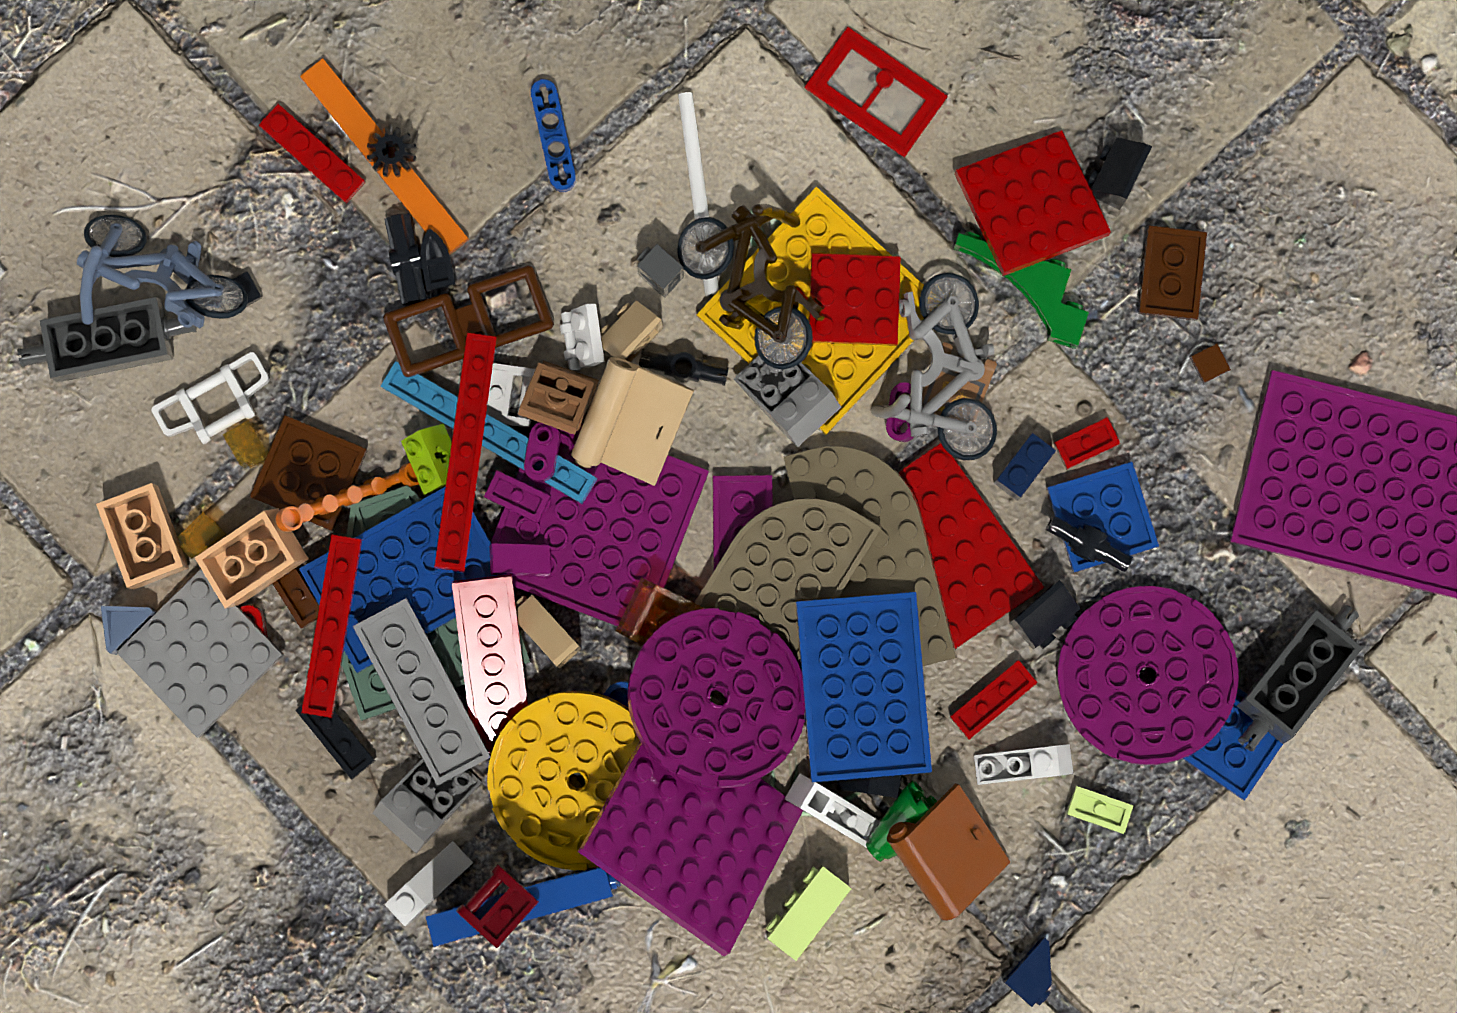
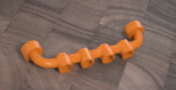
[276,463,419,532]

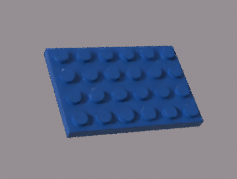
[299,486,514,673]
[796,592,932,782]

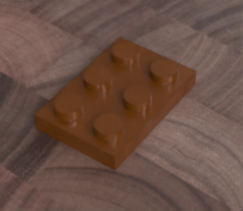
[1138,226,1207,321]

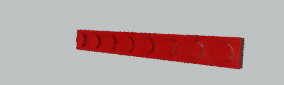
[434,333,497,572]

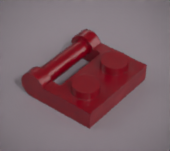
[456,864,539,948]

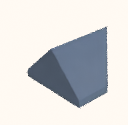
[101,606,157,655]

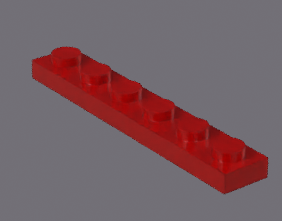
[301,535,362,718]

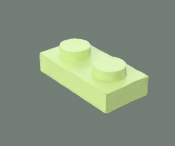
[1066,786,1133,834]

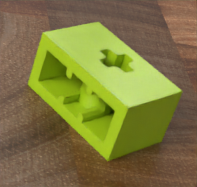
[401,424,452,495]

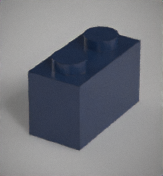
[994,433,1056,501]

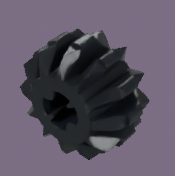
[367,127,417,177]

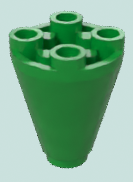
[866,780,937,862]

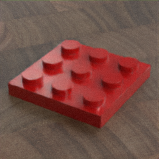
[809,253,901,346]

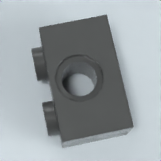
[637,244,684,298]

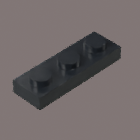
[295,704,376,780]

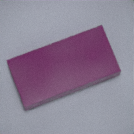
[489,543,551,576]

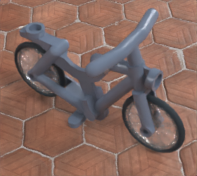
[77,215,248,329]

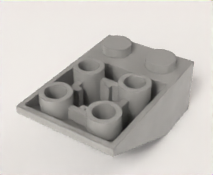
[733,341,841,447]
[372,758,482,854]

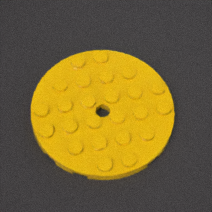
[487,691,640,870]

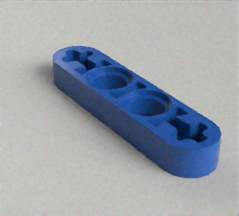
[531,79,576,192]

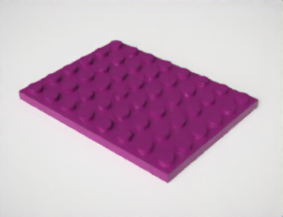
[1229,370,1457,599]

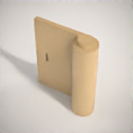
[571,357,694,486]

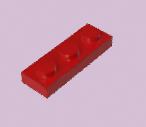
[950,660,1038,740]

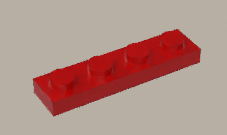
[259,104,366,204]

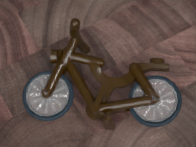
[677,204,825,369]

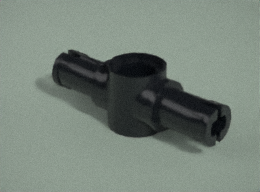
[639,349,729,386]
[1045,515,1133,572]

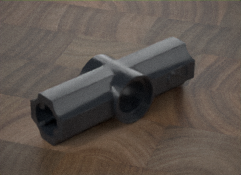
[384,213,427,305]

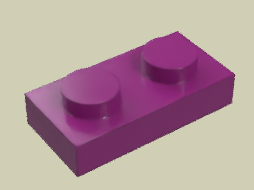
[484,471,551,523]

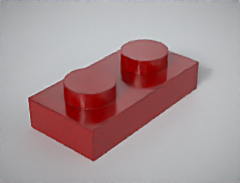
[1053,417,1121,470]

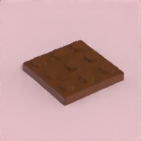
[250,415,368,532]

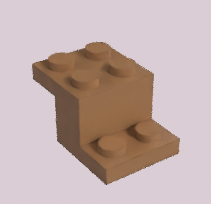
[518,360,599,435]

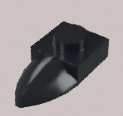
[420,229,456,291]

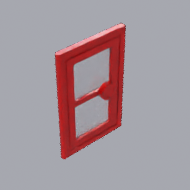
[804,27,948,158]

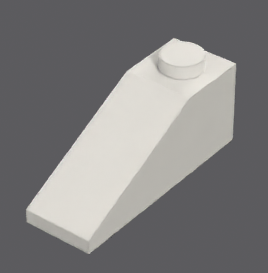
[785,773,880,848]
[384,841,473,926]

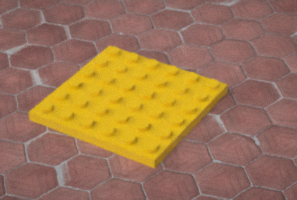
[696,187,941,435]

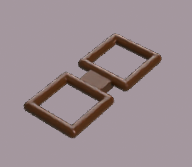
[383,265,554,377]

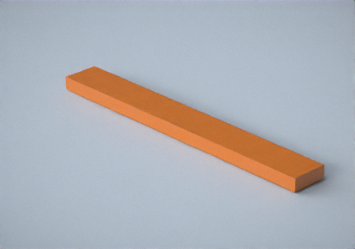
[300,58,469,255]

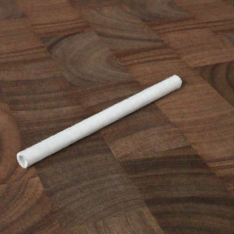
[678,92,719,296]

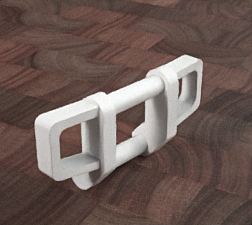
[151,352,270,444]

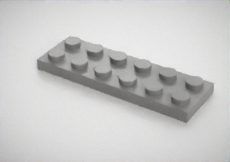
[353,598,491,786]

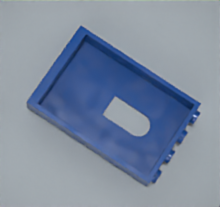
[426,867,621,947]

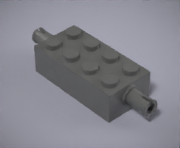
[17,297,197,382]
[1237,605,1363,751]

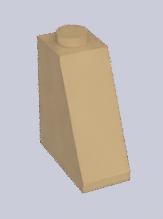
[515,595,582,669]

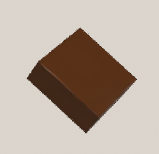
[1190,344,1231,384]

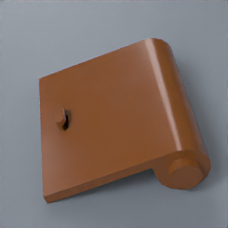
[887,783,1010,921]

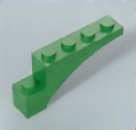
[953,232,1089,349]

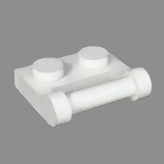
[486,363,536,428]

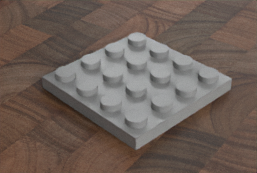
[117,569,285,738]

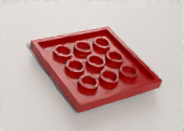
[954,130,1111,276]

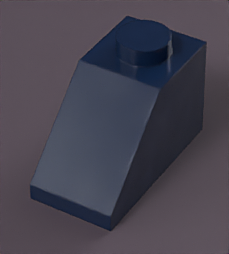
[1003,937,1052,1007]

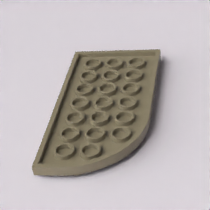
[783,446,957,666]
[689,498,882,706]

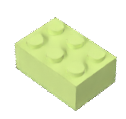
[766,865,852,961]

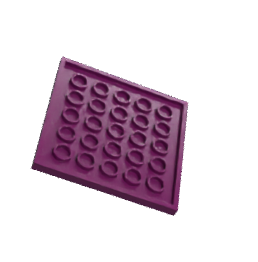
[491,422,709,637]
[578,741,803,956]

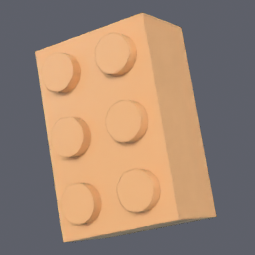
[96,483,189,590]
[195,508,309,609]

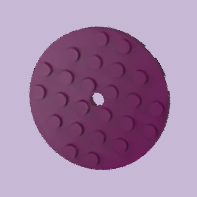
[1058,586,1239,765]
[628,608,805,788]

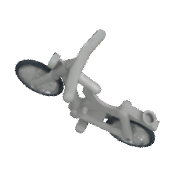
[871,273,997,460]

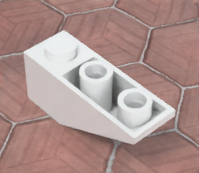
[974,744,1073,785]

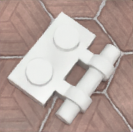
[560,304,605,371]

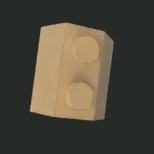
[600,300,663,362]

